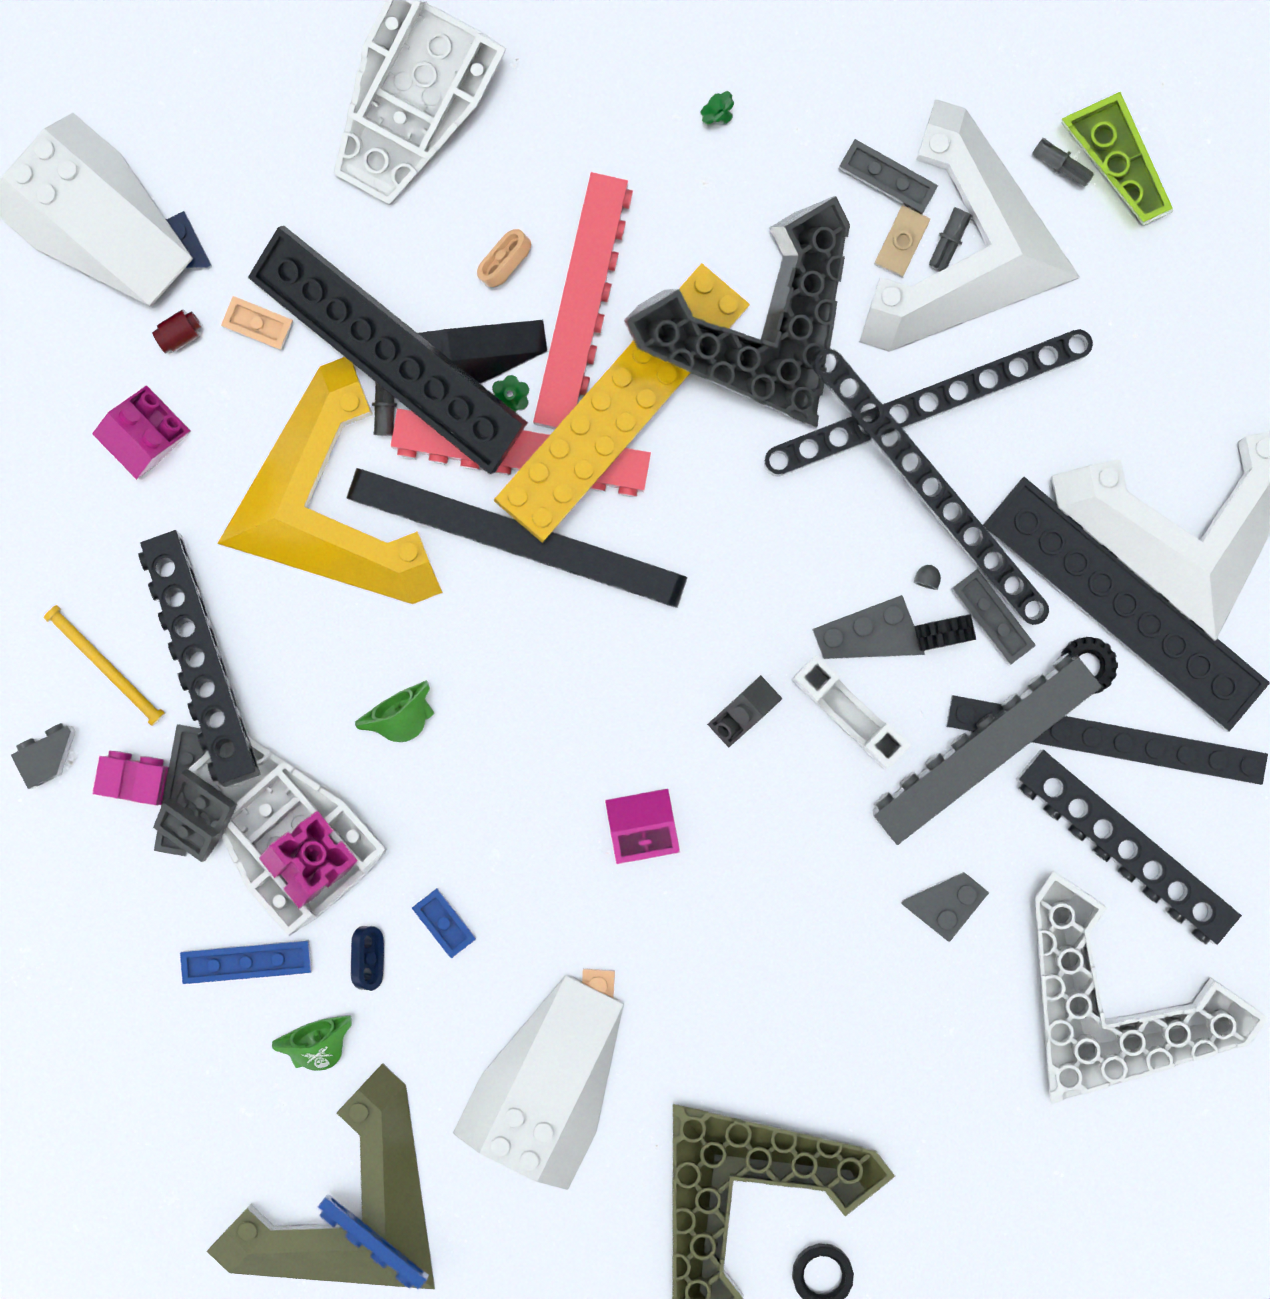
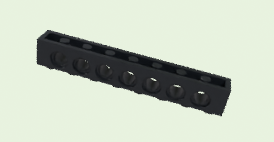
[138,530,261,788]
[1016,750,1242,945]

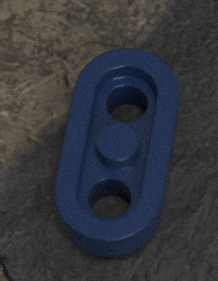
[351,926,384,991]

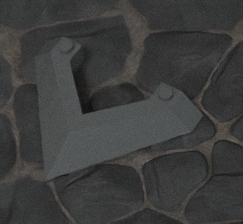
[624,196,850,428]

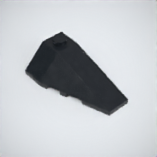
[418,319,548,384]

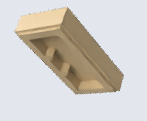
[874,205,931,278]

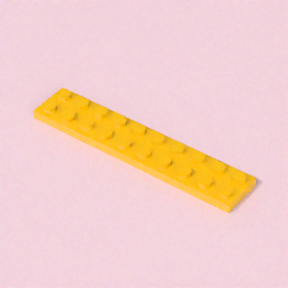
[494,263,750,543]

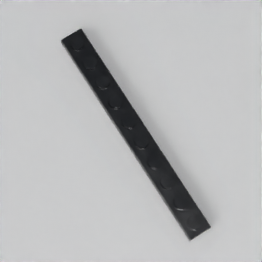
[946,695,1268,785]

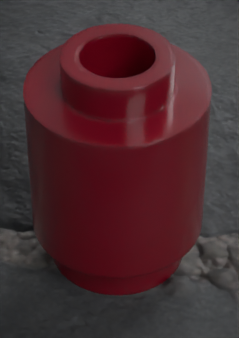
[152,309,202,354]

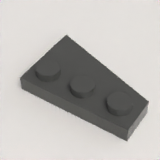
[812,595,925,659]

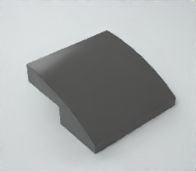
[153,769,237,863]

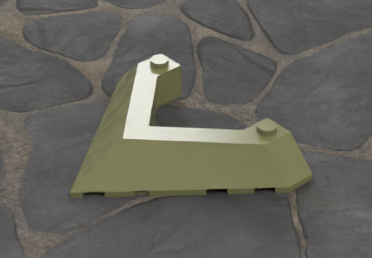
[206,1063,435,1290]
[672,1104,896,1299]

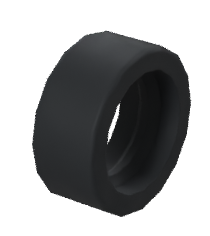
[792,1243,854,1299]

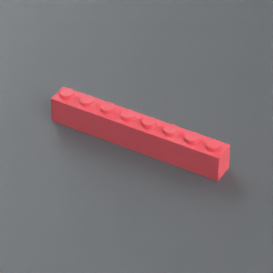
[533,172,633,429]
[391,408,651,497]

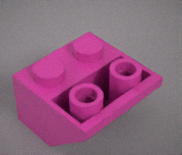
[92,385,191,480]
[605,789,680,864]

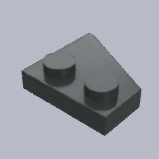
[901,872,990,942]

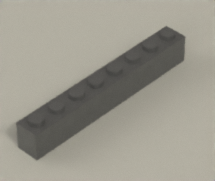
[872,653,1102,846]

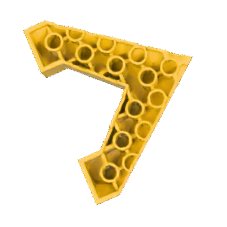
[217,357,443,604]

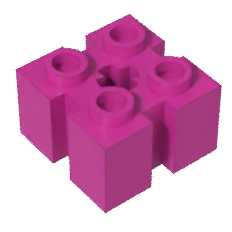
[92,751,169,806]
[259,811,358,909]

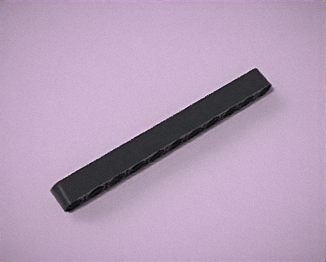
[764,329,1093,477]
[812,348,1049,625]
[346,468,688,608]

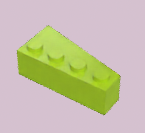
[1061,91,1173,226]

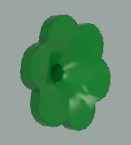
[700,91,734,125]
[492,375,529,412]

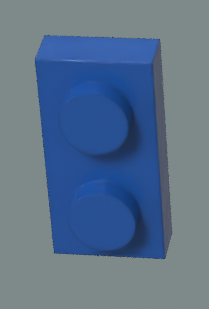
[412,888,477,958]

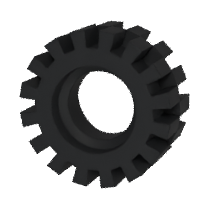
[914,614,976,651]
[1060,637,1118,694]

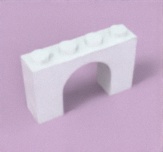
[791,655,911,769]

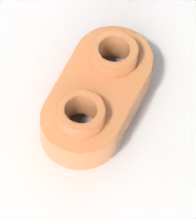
[477,229,531,287]

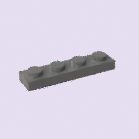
[154,724,206,857]

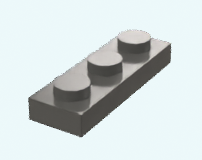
[839,139,939,214]
[952,569,1036,665]

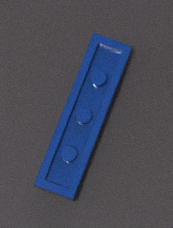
[180,940,312,984]
[317,1194,429,1290]

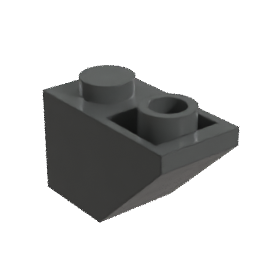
[707,675,783,748]
[11,723,76,789]

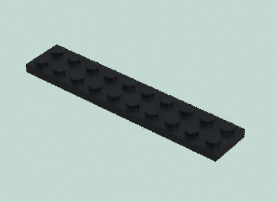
[247,225,528,475]
[983,477,1270,732]

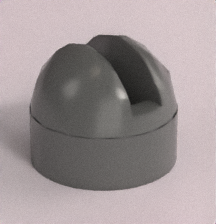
[913,565,941,590]

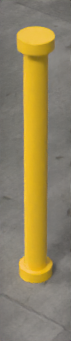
[43,604,165,726]

